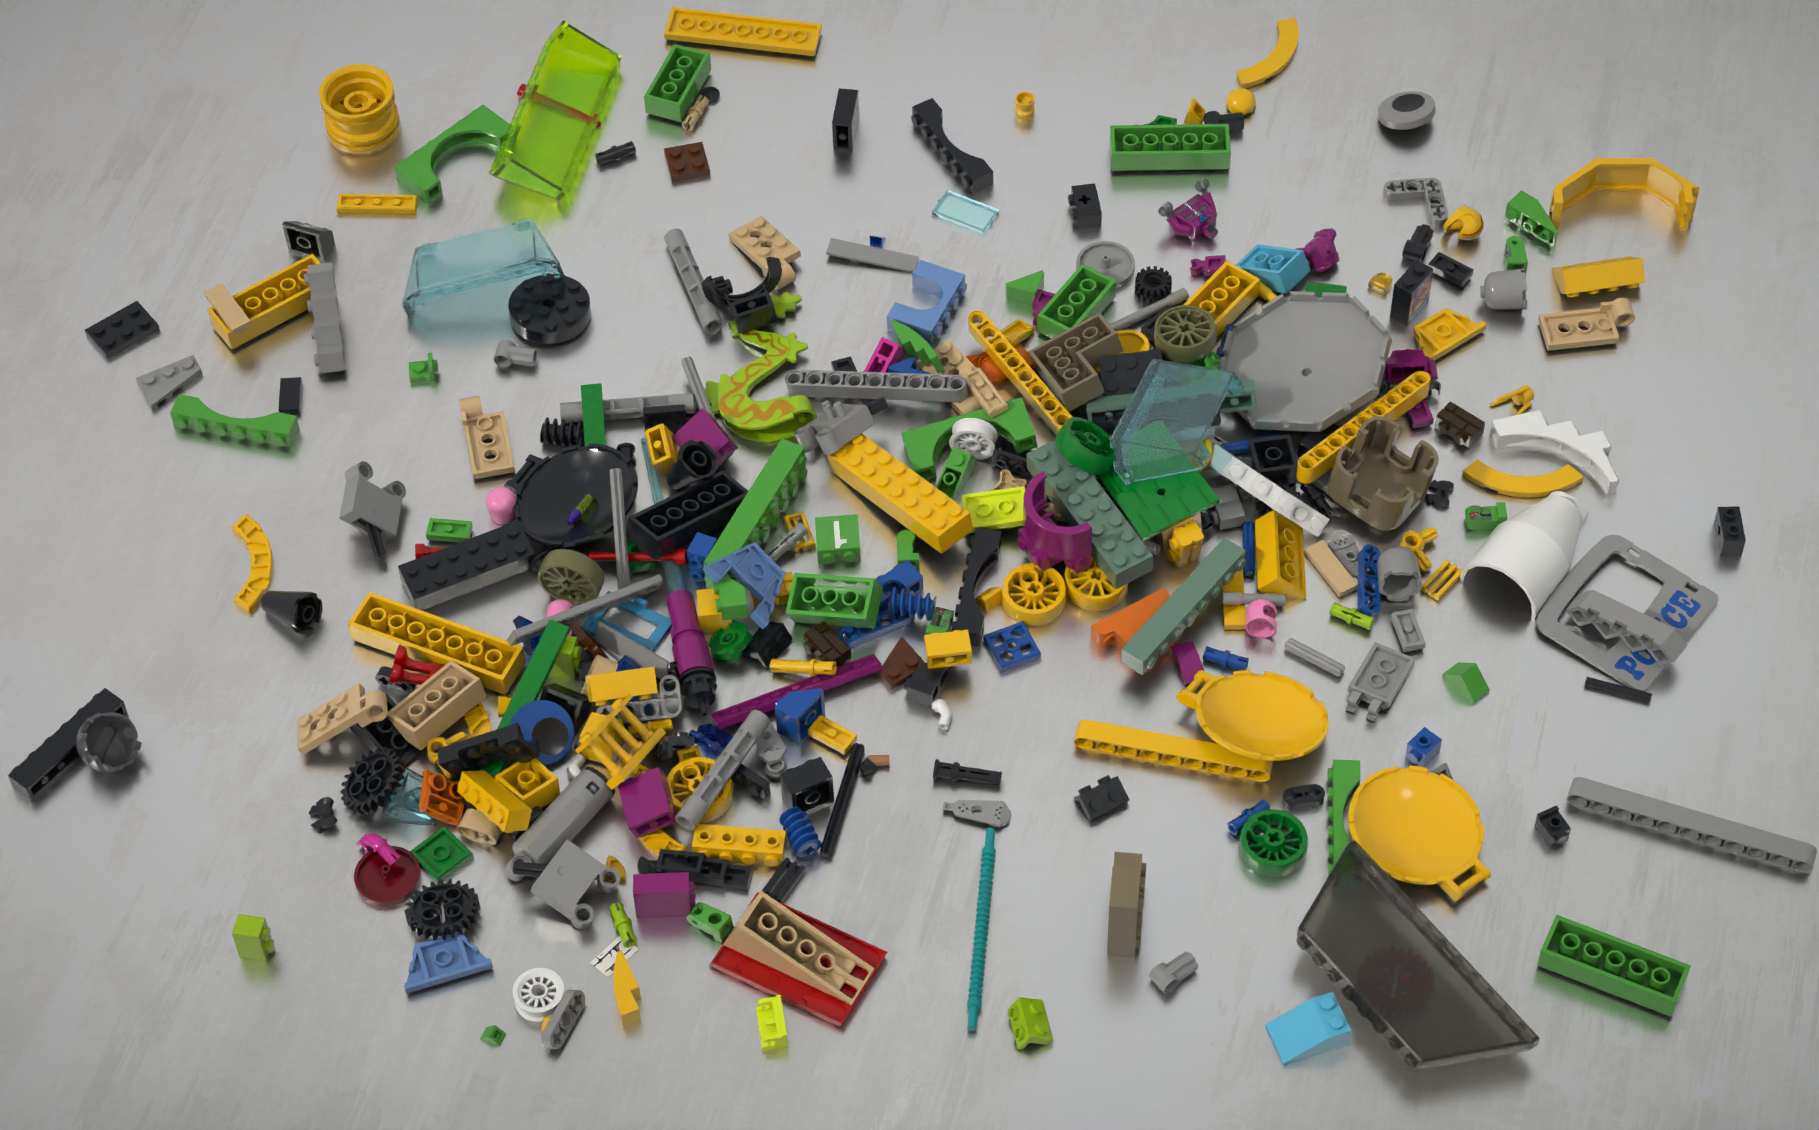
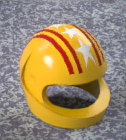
[1443,205,1484,241]

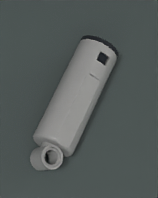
[505,766,615,881]

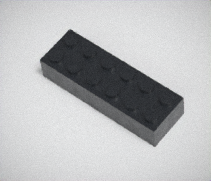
[626,470,748,560]
[398,520,535,610]

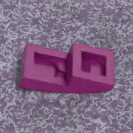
[1171,641,1204,686]

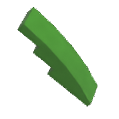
[890,320,945,373]

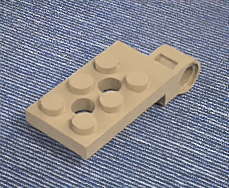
[728,216,801,290]
[1538,298,1635,351]
[916,339,983,415]
[459,396,515,479]
[297,683,388,755]

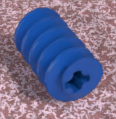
[889,587,937,621]
[779,807,822,857]

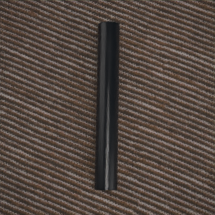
[1585,677,1652,702]

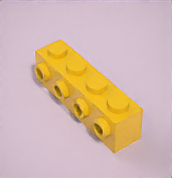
[457,770,532,833]
[692,824,787,867]

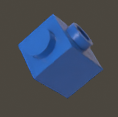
[1406,727,1442,767]

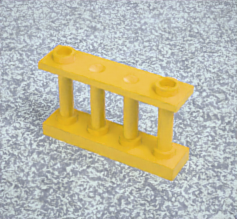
[575,694,666,790]

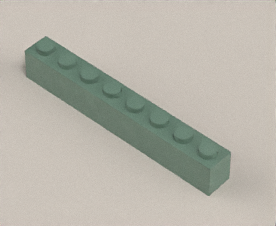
[1086,379,1257,422]
[1121,538,1246,675]

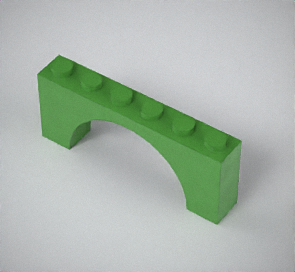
[394,105,516,204]
[901,397,1038,480]

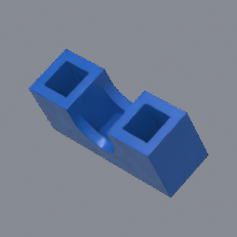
[875,560,923,613]

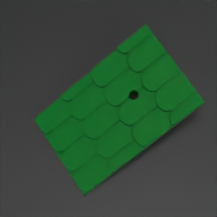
[1096,422,1220,553]

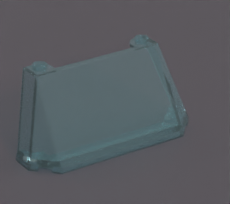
[402,219,565,315]
[1110,359,1244,485]

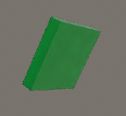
[410,826,474,884]

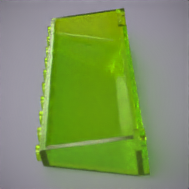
[489,20,622,200]

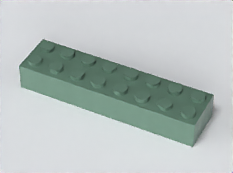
[1027,440,1153,589]

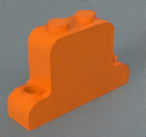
[1091,588,1175,651]

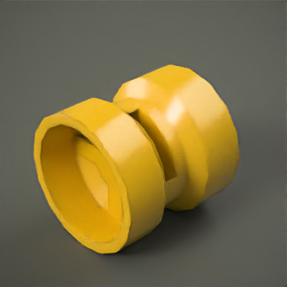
[1015,92,1035,119]

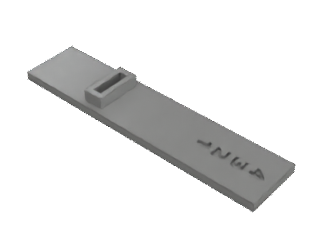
[826,238,919,273]
[595,621,669,682]

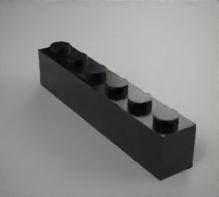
[8,688,128,801]

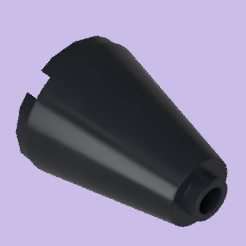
[666,440,718,490]
[261,591,323,635]

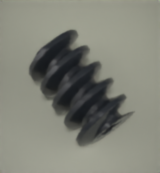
[540,417,585,447]

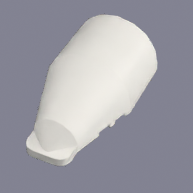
[1459,491,1589,621]

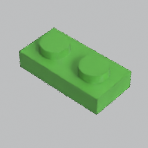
[426,518,473,543]

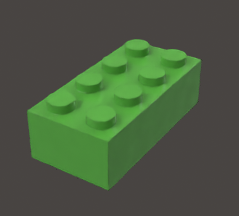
[644,44,711,122]
[1037,264,1116,338]
[786,573,883,629]

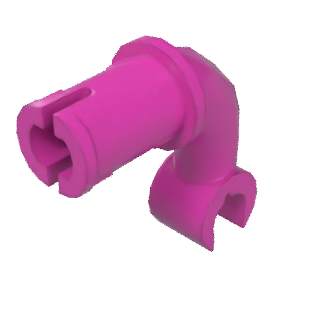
[357,834,401,866]

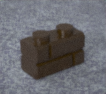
[1435,401,1485,448]
[803,621,852,667]

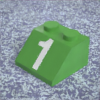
[815,514,861,564]

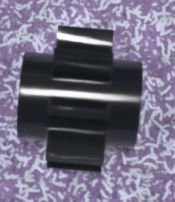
[712,276,733,294]

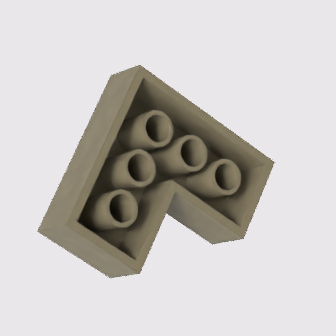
[1028,312,1124,412]
[1107,852,1146,957]

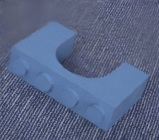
[887,260,967,345]

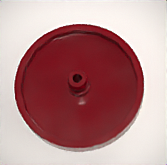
[354,846,421,907]

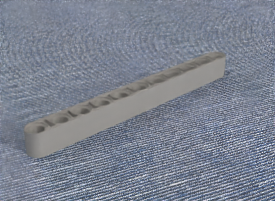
[1567,777,1817,874]

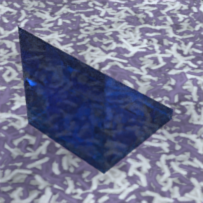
[870,235,885,247]

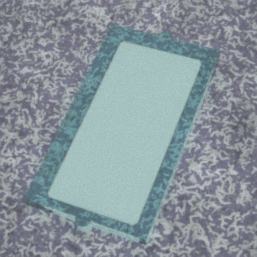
[932,190,999,234]

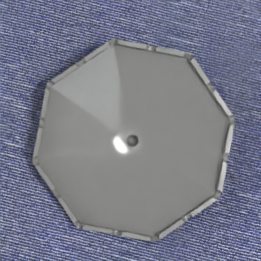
[1219,291,1392,432]

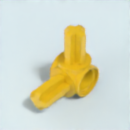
[1399,527,1438,572]
[427,732,468,780]

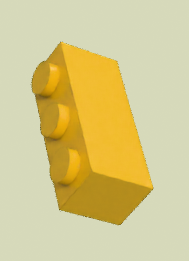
[585,667,658,706]

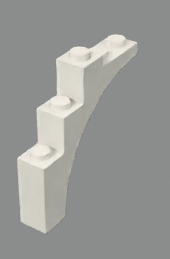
[1490,410,1619,495]
[1208,444,1330,537]

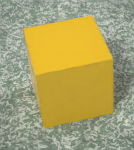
[696,588,732,635]
[580,712,624,763]

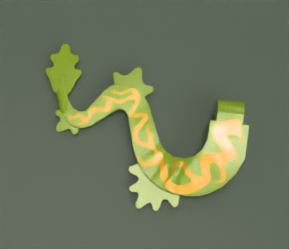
[704,292,817,444]

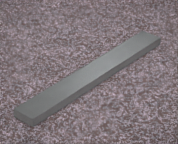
[507,574,663,646]

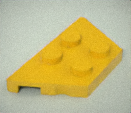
[1413,308,1487,361]

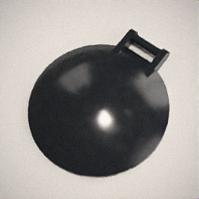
[504,444,638,547]

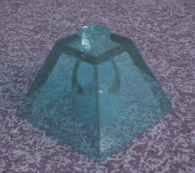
[382,767,435,825]

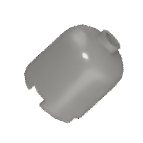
[1480,269,1527,310]
[1377,546,1422,602]

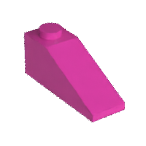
[857,337,906,401]

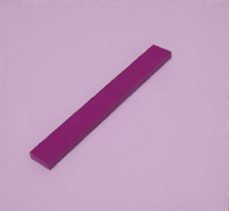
[711,654,883,730]

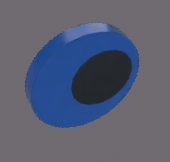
[510,700,574,765]

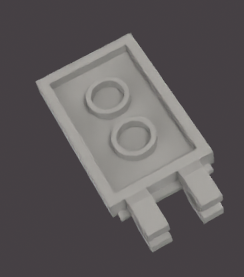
[1346,642,1415,721]

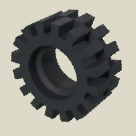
[1135,266,1172,304]

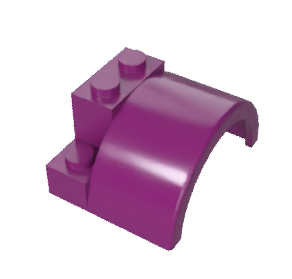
[1017,471,1092,574]

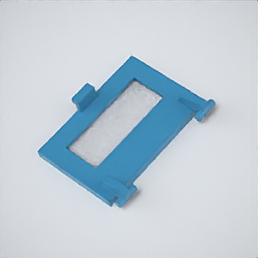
[582,591,672,652]

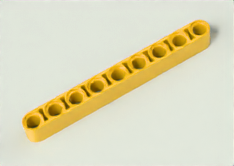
[968,310,1073,435]
[1296,371,1431,484]
[1074,720,1274,782]

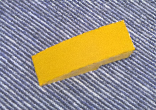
[613,950,641,1027]

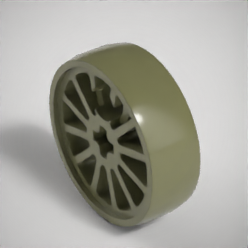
[1154,305,1217,362]
[538,549,604,605]

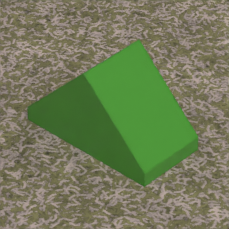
[1006,270,1044,306]
[1442,662,1490,704]

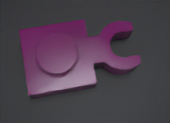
[1190,255,1226,276]

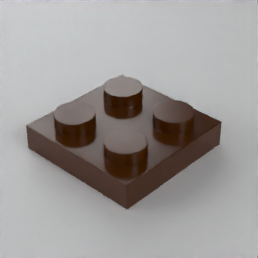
[664,142,710,182]

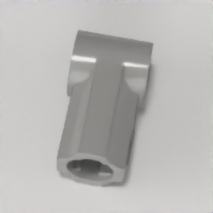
[493,340,537,367]
[1149,951,1198,994]

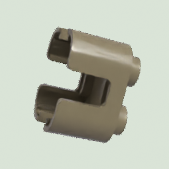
[1327,416,1439,531]

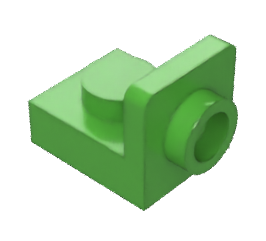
[409,353,438,383]

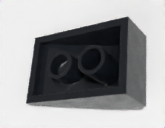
[349,694,427,767]

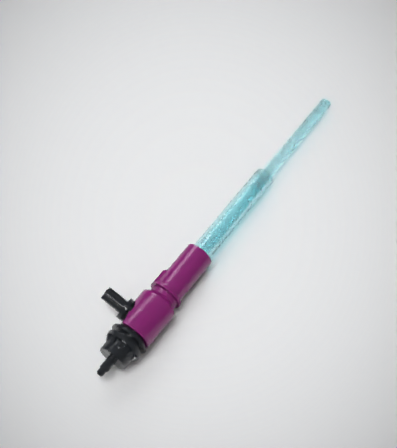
[641,437,717,716]

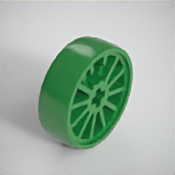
[1055,417,1119,475]
[1239,809,1308,877]

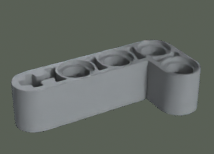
[596,674,683,723]

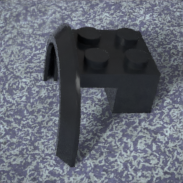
[701,257,782,334]

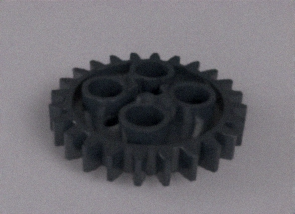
[340,747,406,815]
[405,879,481,941]

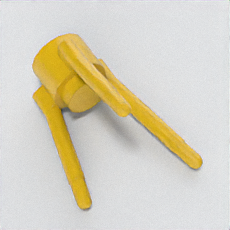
[1490,385,1534,415]

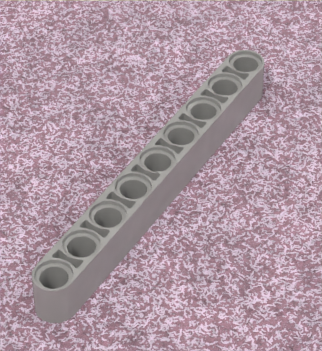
[785,370,969,402]

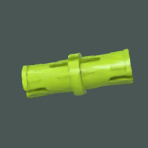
[1329,602,1375,631]
[609,902,638,948]

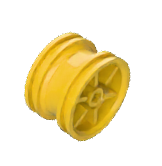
[319,64,400,152]

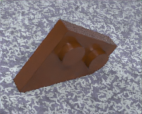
[569,621,609,659]
[878,637,925,691]

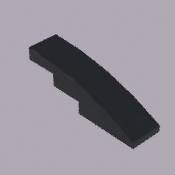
[655,849,753,891]

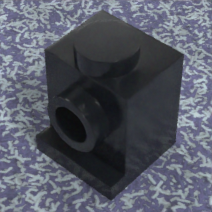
[1535,805,1571,847]

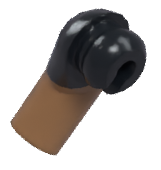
[860,755,890,775]

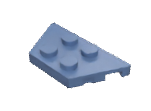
[404,932,493,994]

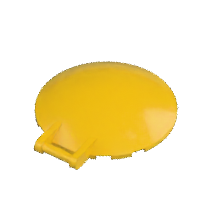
[1177,670,1329,761]
[1348,765,1491,901]

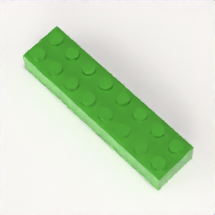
[704,439,808,589]

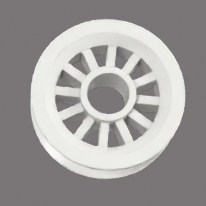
[949,418,998,460]
[513,968,565,1022]

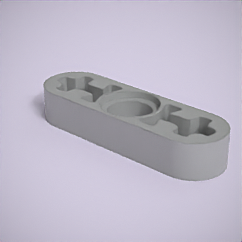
[541,990,585,1050]

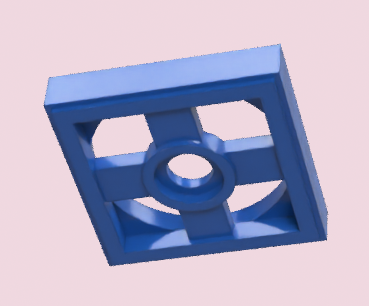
[983,621,1041,672]

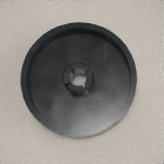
[508,273,591,344]

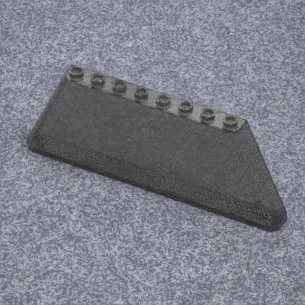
[1296,840,1540,1070]

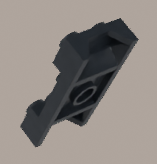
[438,723,540,781]

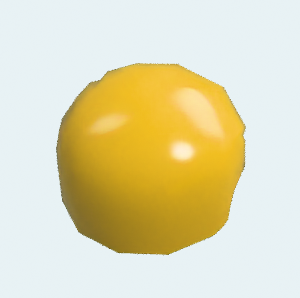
[1226,88,1256,116]

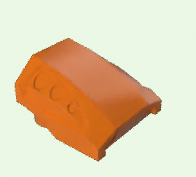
[419,770,465,826]

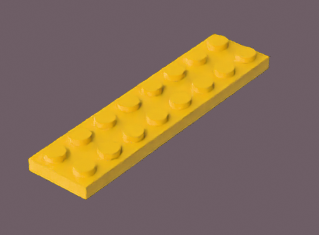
[664,7,822,56]

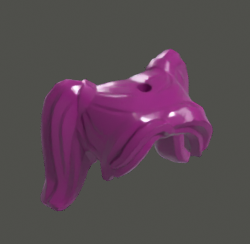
[1296,228,1340,272]

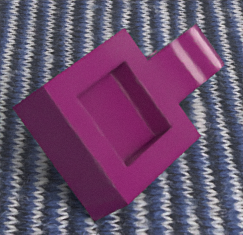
[1032,289,1055,324]

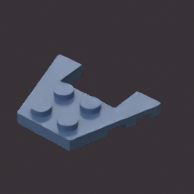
[702,542,785,629]

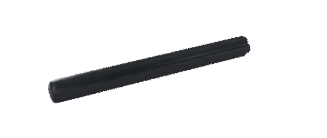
[820,743,865,858]

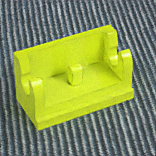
[756,995,788,1051]

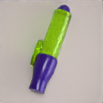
[567,493,593,526]

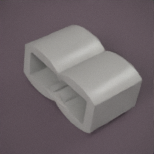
[1210,484,1245,530]

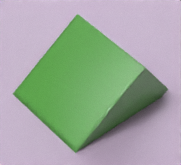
[480,1025,506,1046]

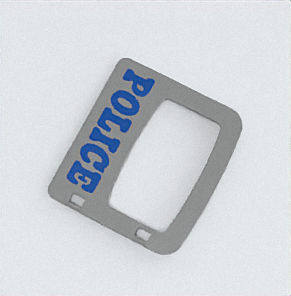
[1537,535,1718,692]

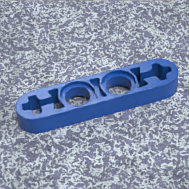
[1358,544,1381,617]
[837,609,915,649]

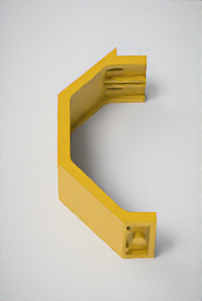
[1549,158,1700,230]

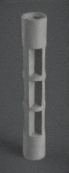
[664,229,723,334]
[560,393,695,423]
[675,710,770,831]

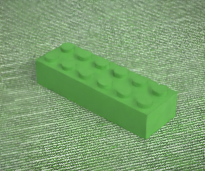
[1110,124,1231,171]
[1537,915,1691,1017]

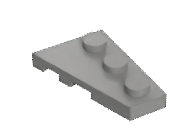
[136,355,202,411]

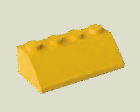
[1552,256,1645,297]
[1255,510,1306,599]

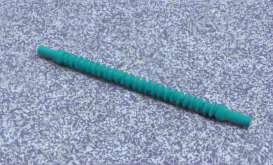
[967,828,996,1031]

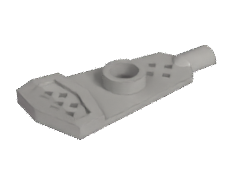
[1328,529,1367,579]
[756,721,787,765]
[943,800,1011,828]

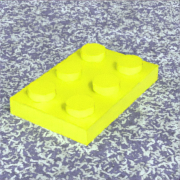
[962,486,1025,533]

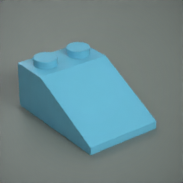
[1236,244,1311,294]
[1266,992,1351,1066]

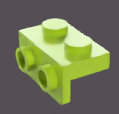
[1008,997,1054,1049]

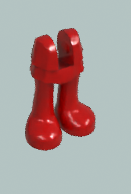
[389,645,444,685]

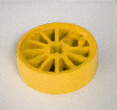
[1064,556,1129,612]
[1001,563,1067,626]
[667,757,733,824]

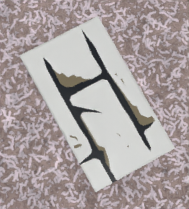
[590,936,639,977]

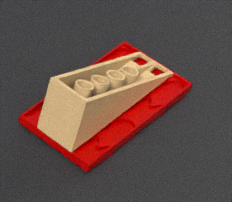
[709,891,887,1026]

